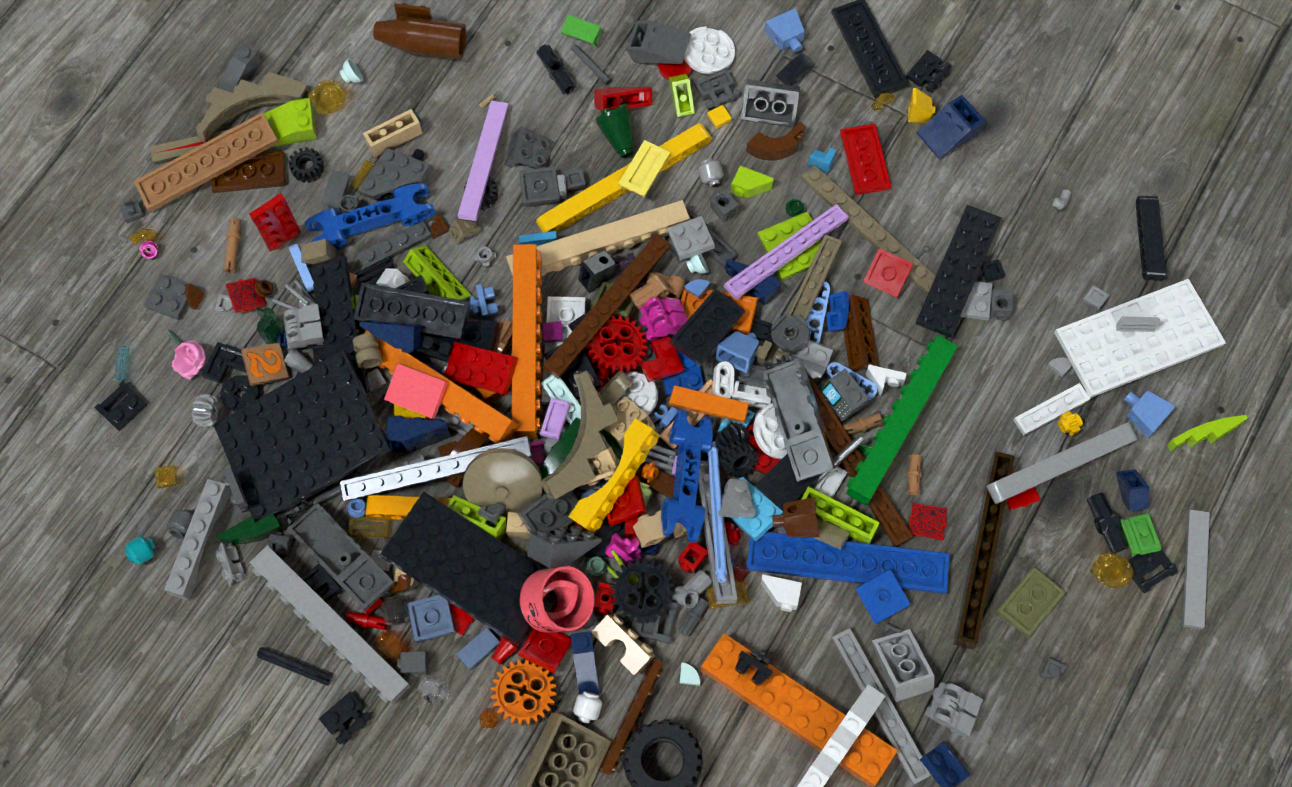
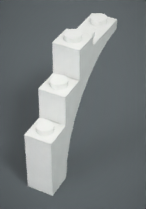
[797,684,885,787]

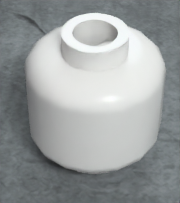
[573,691,602,723]

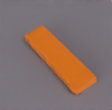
[669,386,749,423]

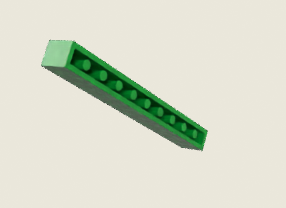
[846,335,958,506]

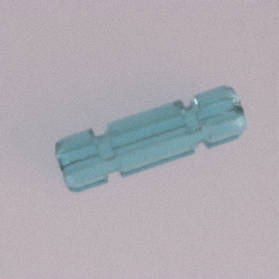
[114,345,129,382]

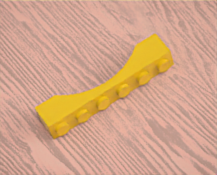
[568,418,660,533]

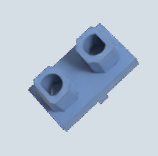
[469,284,499,321]

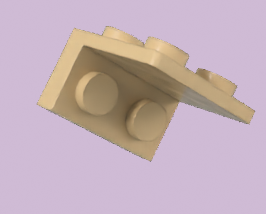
[604,397,655,449]

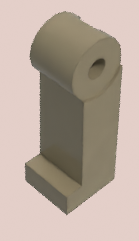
[599,370,632,405]

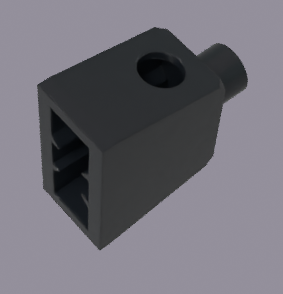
[578,251,621,294]

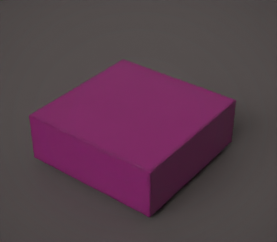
[542,321,563,343]

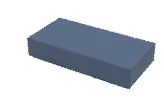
[456,628,499,670]

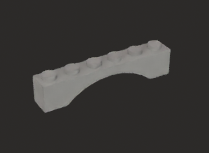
[164,479,231,601]

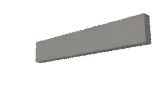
[1182,510,1210,629]

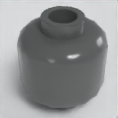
[167,509,194,539]

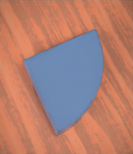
[684,279,711,299]

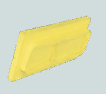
[618,140,670,197]

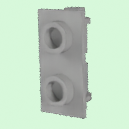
[216,543,245,586]

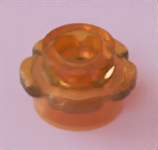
[480,708,499,728]

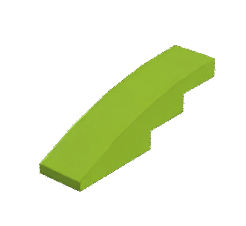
[1166,415,1248,452]

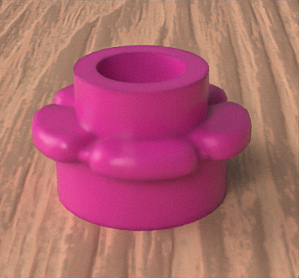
[139,241,158,258]

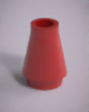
[491,636,520,664]

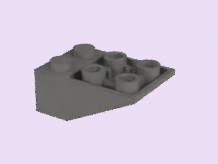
[626,21,691,64]
[528,526,602,568]

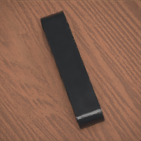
[1136,196,1166,280]

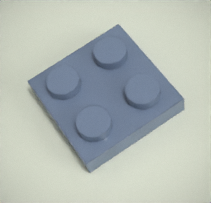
[407,595,456,643]

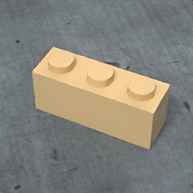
[363,109,423,158]

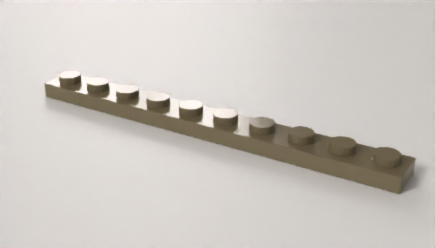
[801,165,936,295]

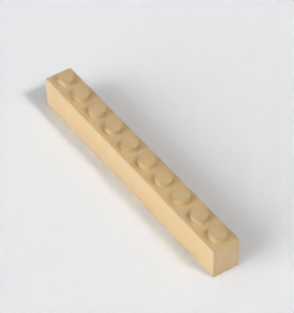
[506,200,690,277]

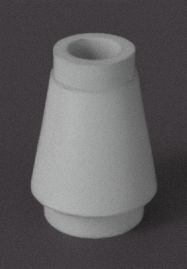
[284,349,314,372]

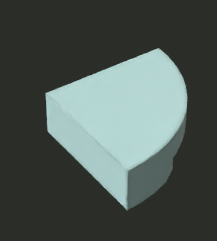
[680,663,700,686]

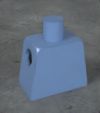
[765,8,805,53]
[715,332,759,373]
[1124,391,1176,438]

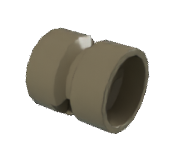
[352,333,383,368]

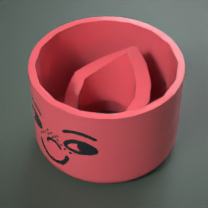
[520,566,594,633]

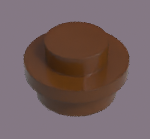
[254,280,273,298]

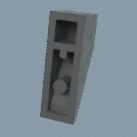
[217,44,262,93]

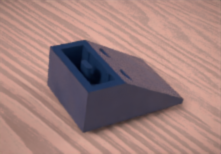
[917,95,985,159]
[385,415,451,453]

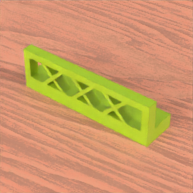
[403,245,472,301]

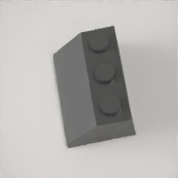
[741,79,800,127]

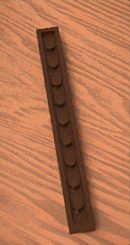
[543,234,671,379]
[807,375,913,547]

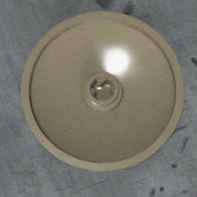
[463,448,543,519]

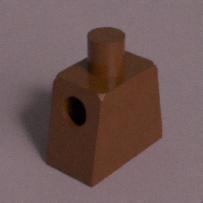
[772,497,819,537]

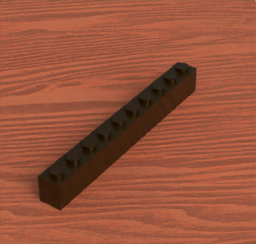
[953,451,1015,650]

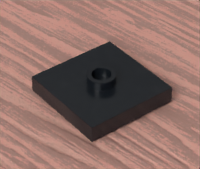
[459,321,500,351]

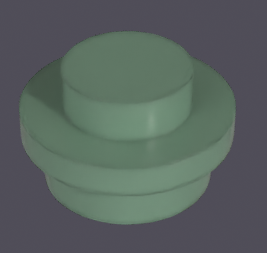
[587,556,606,576]

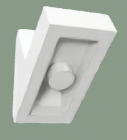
[866,365,906,396]

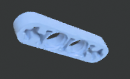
[806,281,830,343]

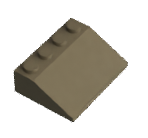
[517,713,612,787]

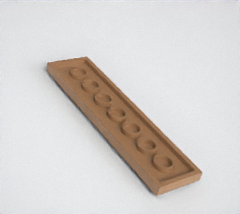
[134,112,279,212]

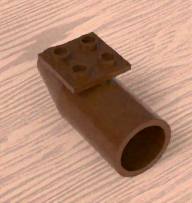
[373,3,466,60]

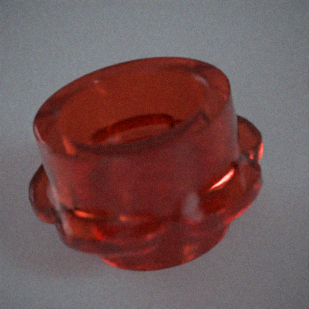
[733,564,749,583]

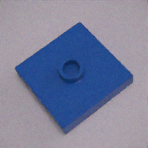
[855,569,911,624]

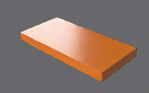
[681,288,758,334]

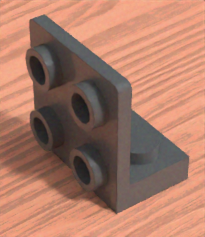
[504,126,552,169]

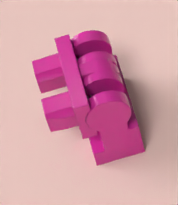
[640,297,688,341]

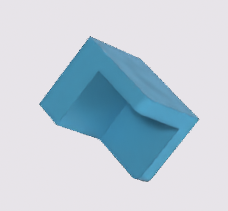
[808,148,836,173]

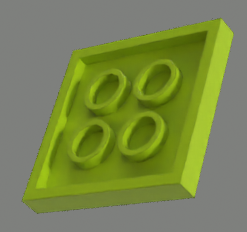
[757,212,823,281]

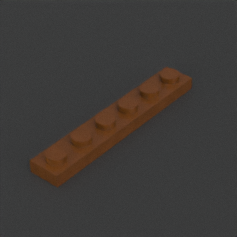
[598,659,663,775]

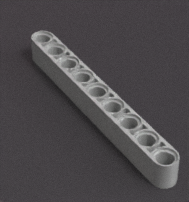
[986,422,1138,504]

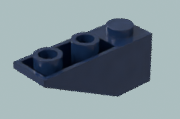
[725,259,781,305]

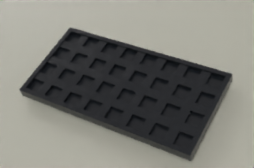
[379,491,549,645]

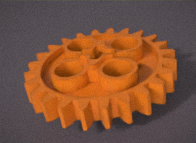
[491,659,557,726]

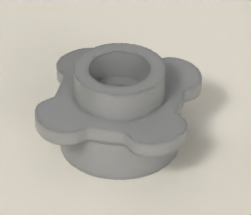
[474,246,496,267]

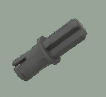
[679,597,709,636]

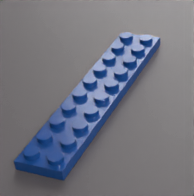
[747,532,949,594]

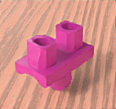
[605,533,641,567]

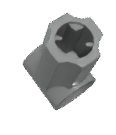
[672,570,712,608]

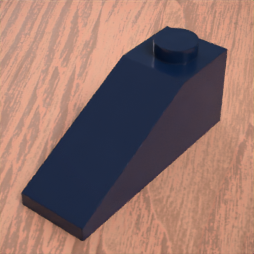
[360,320,421,353]
[570,631,600,694]

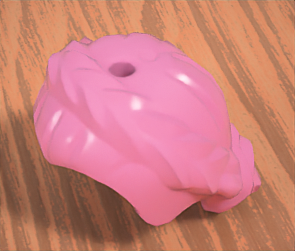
[172,340,206,380]

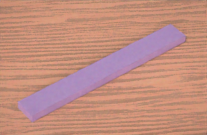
[458,101,509,221]
[724,204,849,300]

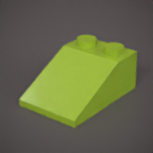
[263,98,317,147]

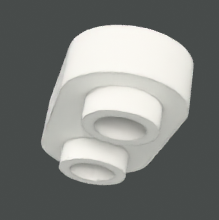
[713,361,734,398]

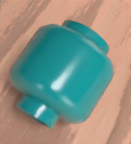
[124,535,156,565]

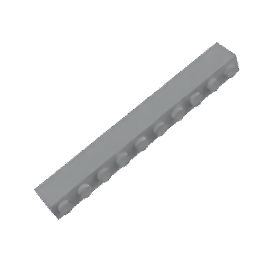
[249,546,410,704]

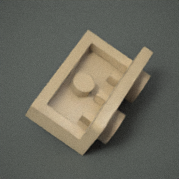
[581,447,619,486]

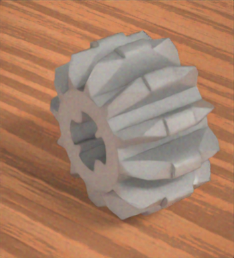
[192,394,220,427]

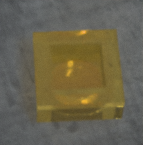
[155,465,178,489]

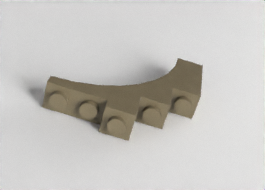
[196,72,310,143]
[540,371,618,499]

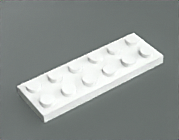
[542,296,586,405]

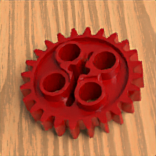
[586,314,648,374]

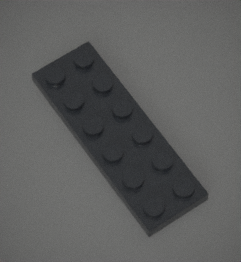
[831,0,908,98]
[353,282,471,340]

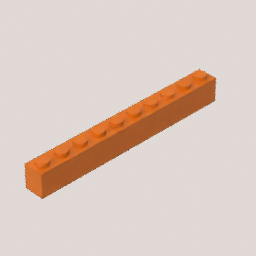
[364,330,519,443]

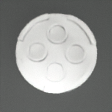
[684,27,735,75]
[613,371,658,415]
[753,403,787,460]

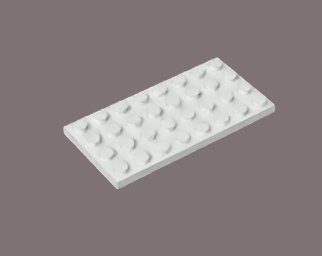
[1054,279,1226,398]

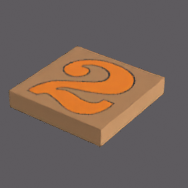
[241,343,289,386]

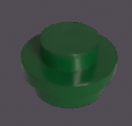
[785,199,804,217]

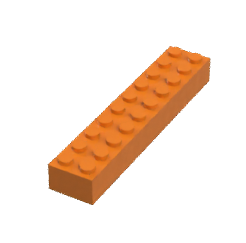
[512,244,542,439]
[701,633,898,787]

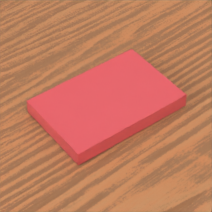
[384,364,448,419]

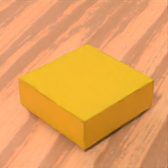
[707,105,732,129]

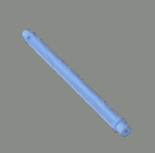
[707,441,727,583]

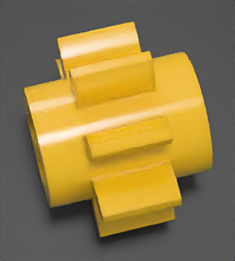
[1058,411,1083,436]

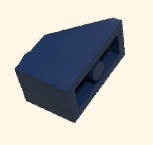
[1116,469,1149,511]

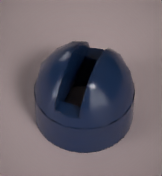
[276,332,288,348]

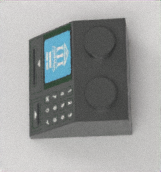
[820,368,870,424]

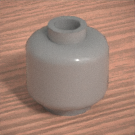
[698,158,724,187]

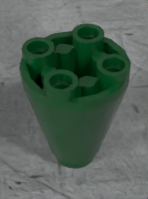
[596,104,634,158]

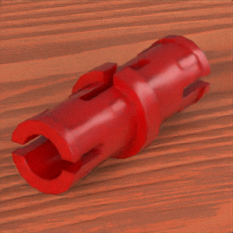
[345,611,388,630]

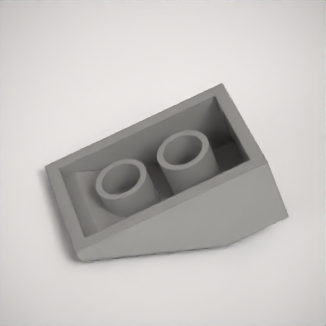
[872,629,935,702]

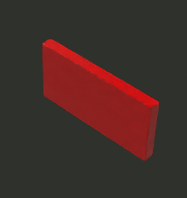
[840,123,891,196]

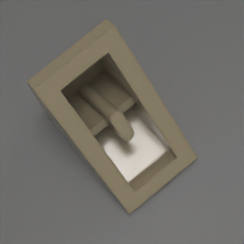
[301,238,338,265]

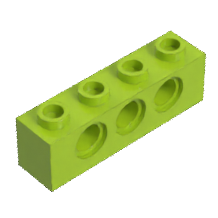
[801,486,880,544]

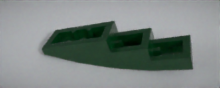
[539,417,581,493]

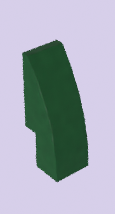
[216,513,284,545]

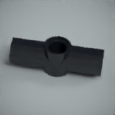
[536,44,576,94]
[1086,493,1129,554]

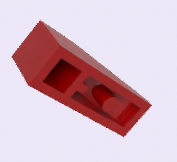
[594,87,652,111]

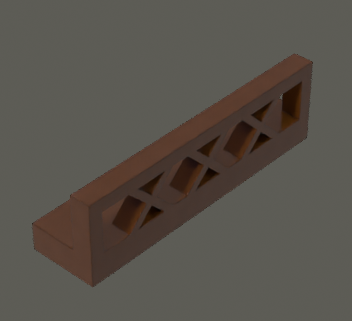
[843,295,879,372]

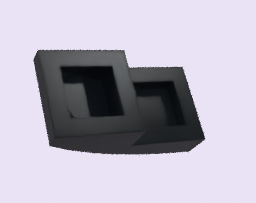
[776,52,815,86]

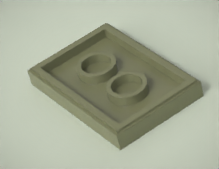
[996,567,1066,638]

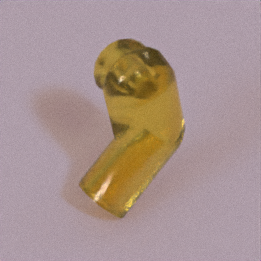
[129,228,157,245]

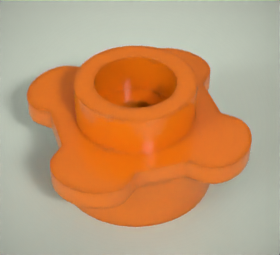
[641,461,659,483]

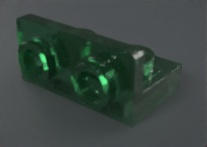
[256,307,283,345]

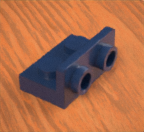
[919,741,970,787]

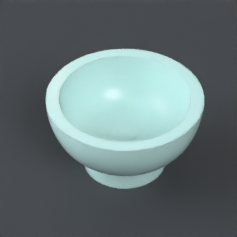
[340,58,363,83]
[686,253,708,274]

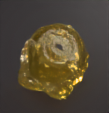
[308,80,345,115]
[1090,552,1134,588]

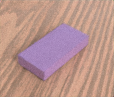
[540,398,570,440]

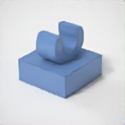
[653,404,678,429]

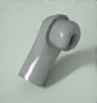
[1052,190,1071,210]

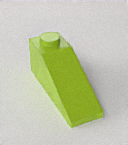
[447,495,507,540]

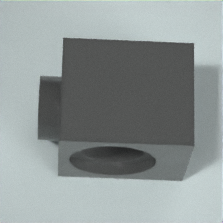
[710,189,739,223]
[990,289,1013,320]
[397,651,428,676]

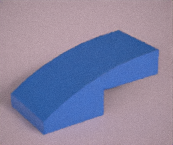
[826,291,849,332]

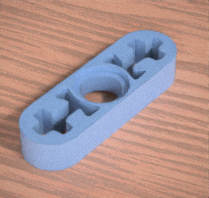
[289,244,314,293]
[826,362,877,400]

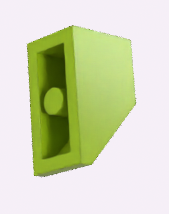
[668,74,695,117]
[731,166,774,198]

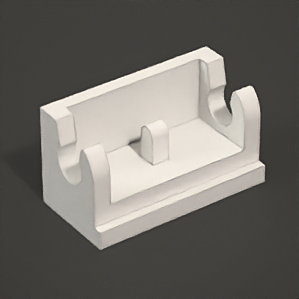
[732,381,771,409]

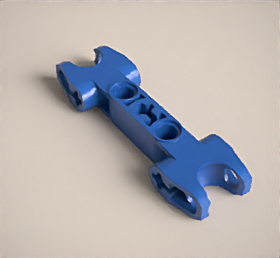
[305,184,436,249]
[661,408,713,543]

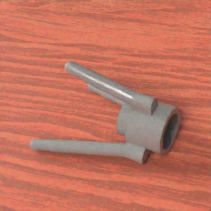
[272,280,316,309]

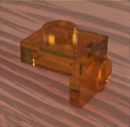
[374,630,408,664]

